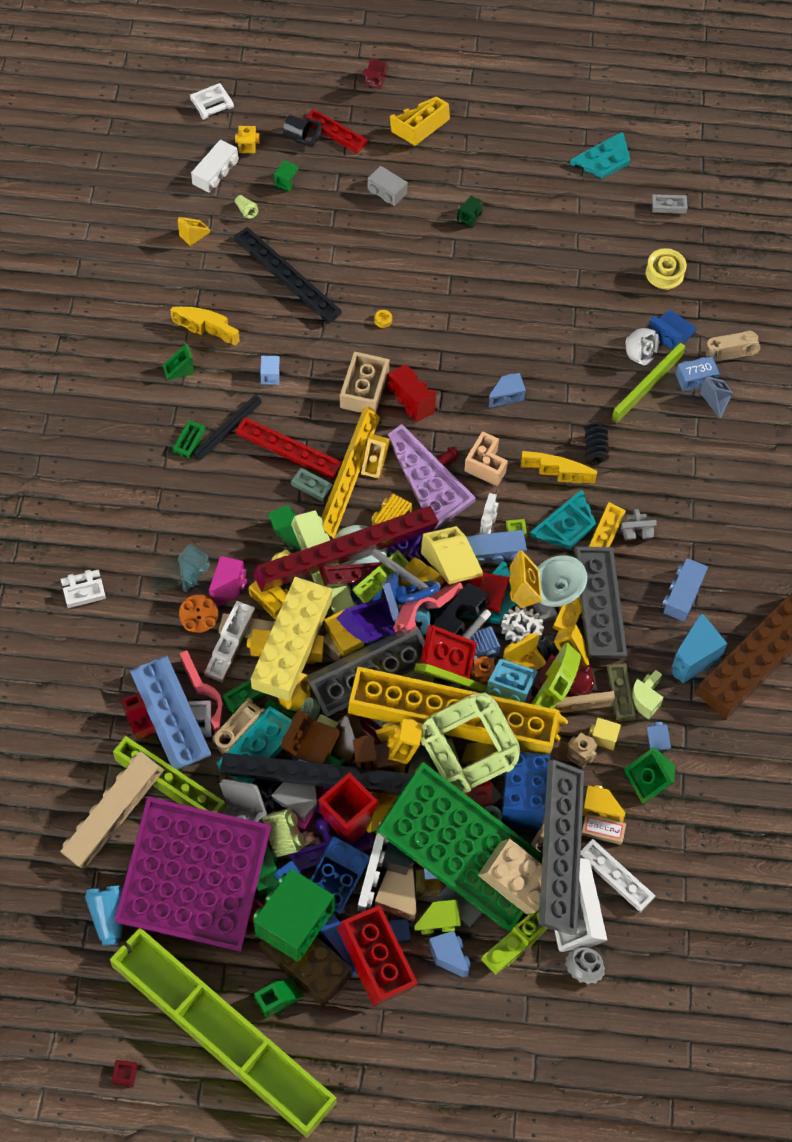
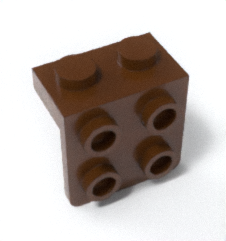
[280,710,340,764]

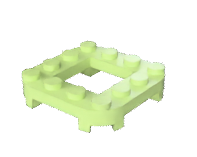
[421,693,520,793]

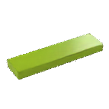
[414,663,487,693]

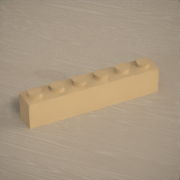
[60,751,164,869]

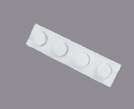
[580,839,655,913]

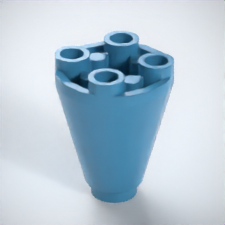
[85,886,123,946]

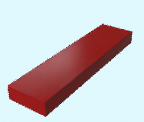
[304,109,367,154]

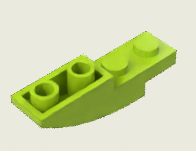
[531,643,581,709]
[481,907,548,975]

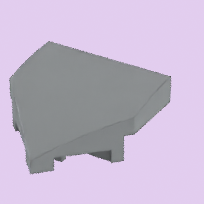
[271,782,318,821]

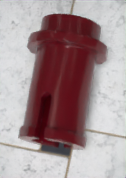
[436,446,460,466]

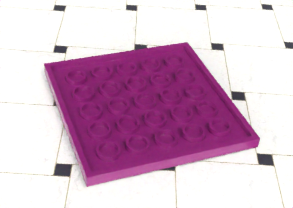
[114,797,271,952]

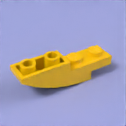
[170,306,240,346]

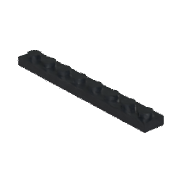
[234,227,342,324]

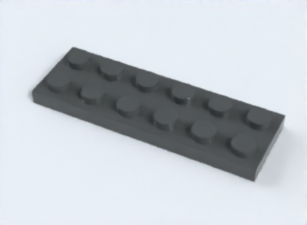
[574,547,627,658]

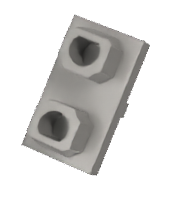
[619,509,657,541]

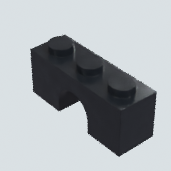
[433,583,490,636]

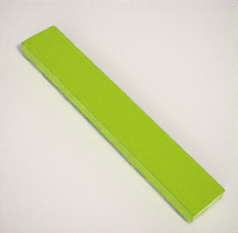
[612,343,685,423]

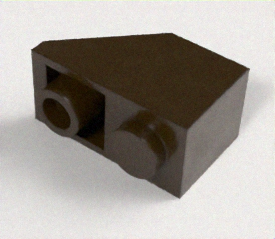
[331,714,364,763]

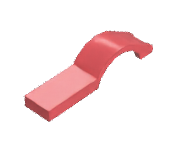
[393,582,463,632]
[180,650,223,734]

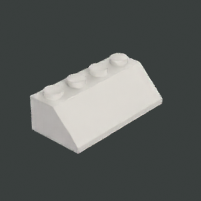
[555,858,607,952]

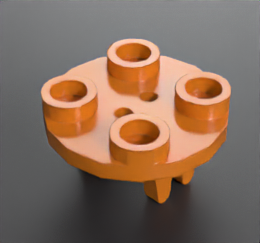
[179,594,218,633]

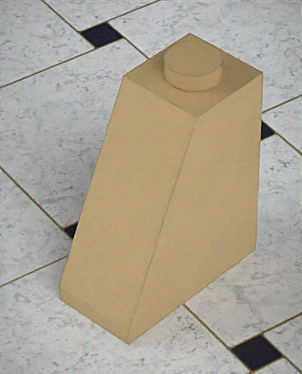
[375,868,416,922]

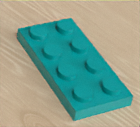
[216,706,292,784]

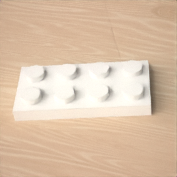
[357,822,388,912]

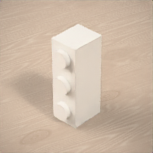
[191,140,239,192]

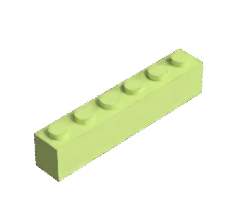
[291,510,357,617]

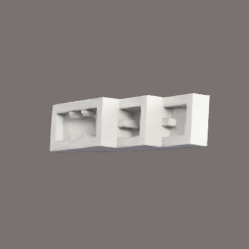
[204,601,255,683]

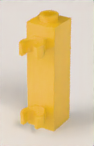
[247,629,324,665]

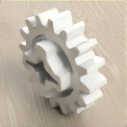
[501,606,544,643]

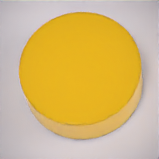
[374,310,392,328]

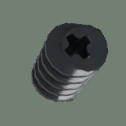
[585,423,609,465]

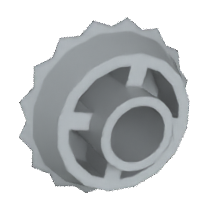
[565,947,605,984]

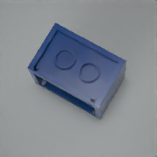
[501,751,550,831]

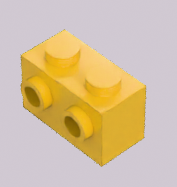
[387,718,423,765]

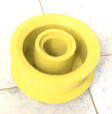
[646,249,687,290]

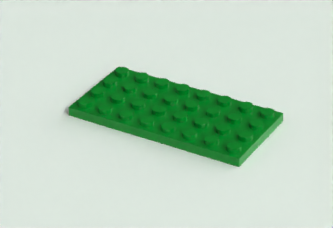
[376,762,543,932]

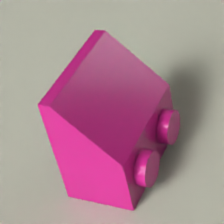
[209,556,247,607]

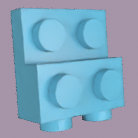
[486,658,538,703]

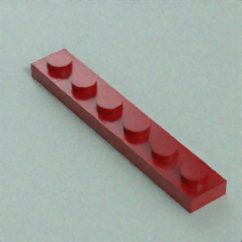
[236,417,342,480]

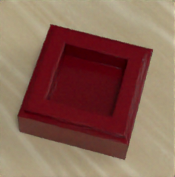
[111,1060,138,1087]

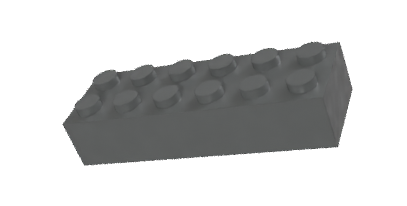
[306,626,425,717]

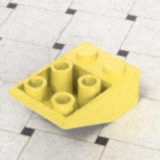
[421,526,483,584]

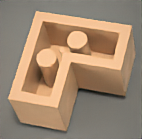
[464,431,508,486]

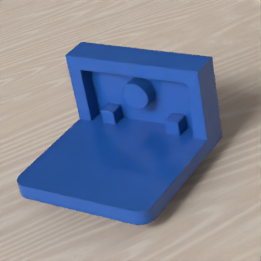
[648,310,696,350]

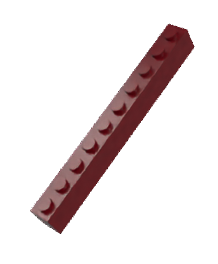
[254,505,439,592]

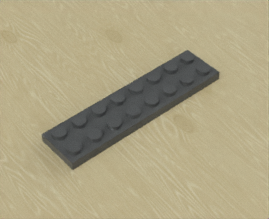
[539,760,584,935]

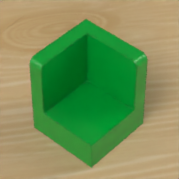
[274,160,299,191]

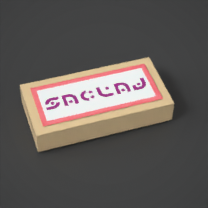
[581,814,626,845]

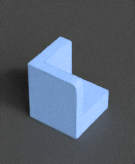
[261,356,280,385]

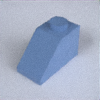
[488,373,526,408]

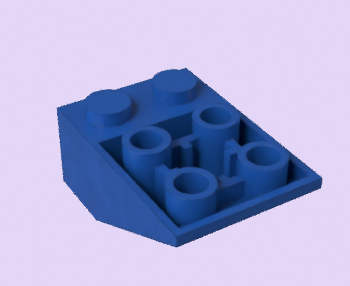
[310,836,370,914]

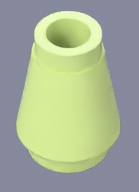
[235,195,258,219]

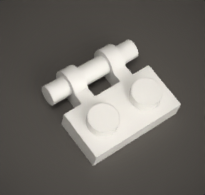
[479,493,499,535]
[60,569,106,608]

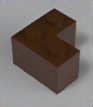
[353,736,400,773]

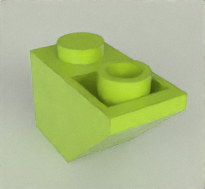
[414,900,461,934]

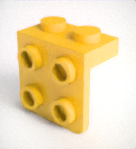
[503,632,546,672]

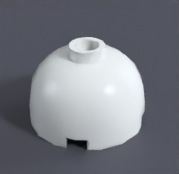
[625,328,660,365]

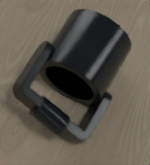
[283,115,322,147]

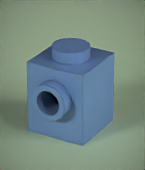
[647,722,671,752]

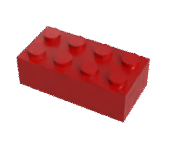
[337,905,418,1007]

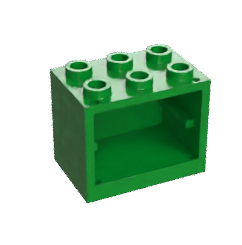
[253,869,335,963]

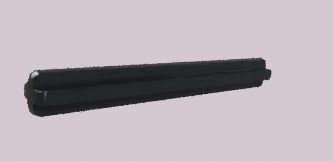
[194,395,262,460]

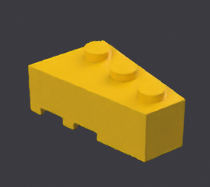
[389,97,450,146]

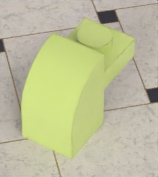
[632,670,664,719]

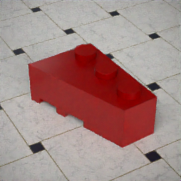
[386,364,436,423]

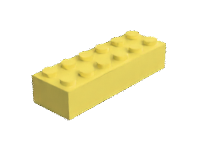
[251,577,332,701]

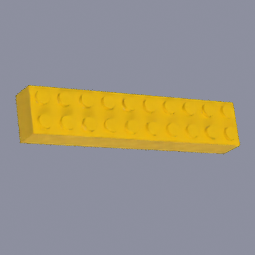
[348,667,560,755]

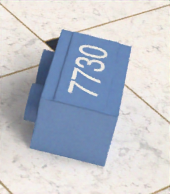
[675,357,720,392]

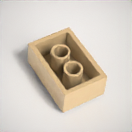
[340,351,390,413]
[478,839,542,914]

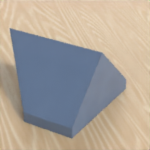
[700,376,734,419]

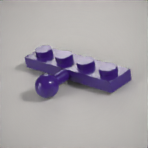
[289,817,374,873]

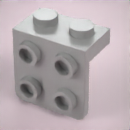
[220,779,267,823]

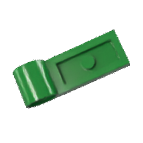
[221,679,266,714]

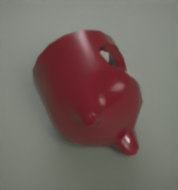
[565,665,594,697]

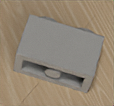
[368,166,408,206]

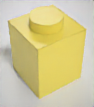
[588,718,621,750]

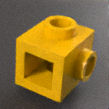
[235,126,259,153]

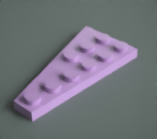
[388,424,476,532]

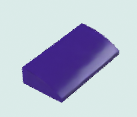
[337,597,405,643]

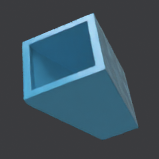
[671,614,727,683]

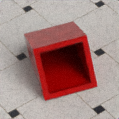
[318,772,378,846]

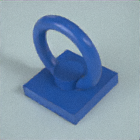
[382,572,441,622]

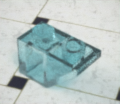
[178,543,210,592]

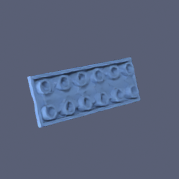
[129,655,211,770]

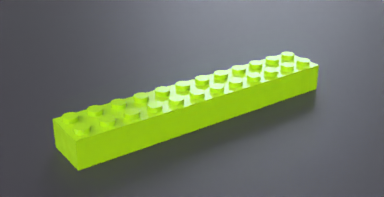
[110,928,337,1138]

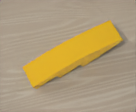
[521,451,597,484]

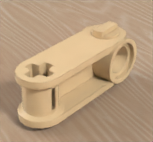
[706,331,761,362]
[212,698,265,753]

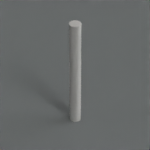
[371,549,429,591]

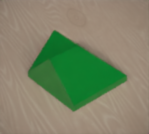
[624,747,675,804]

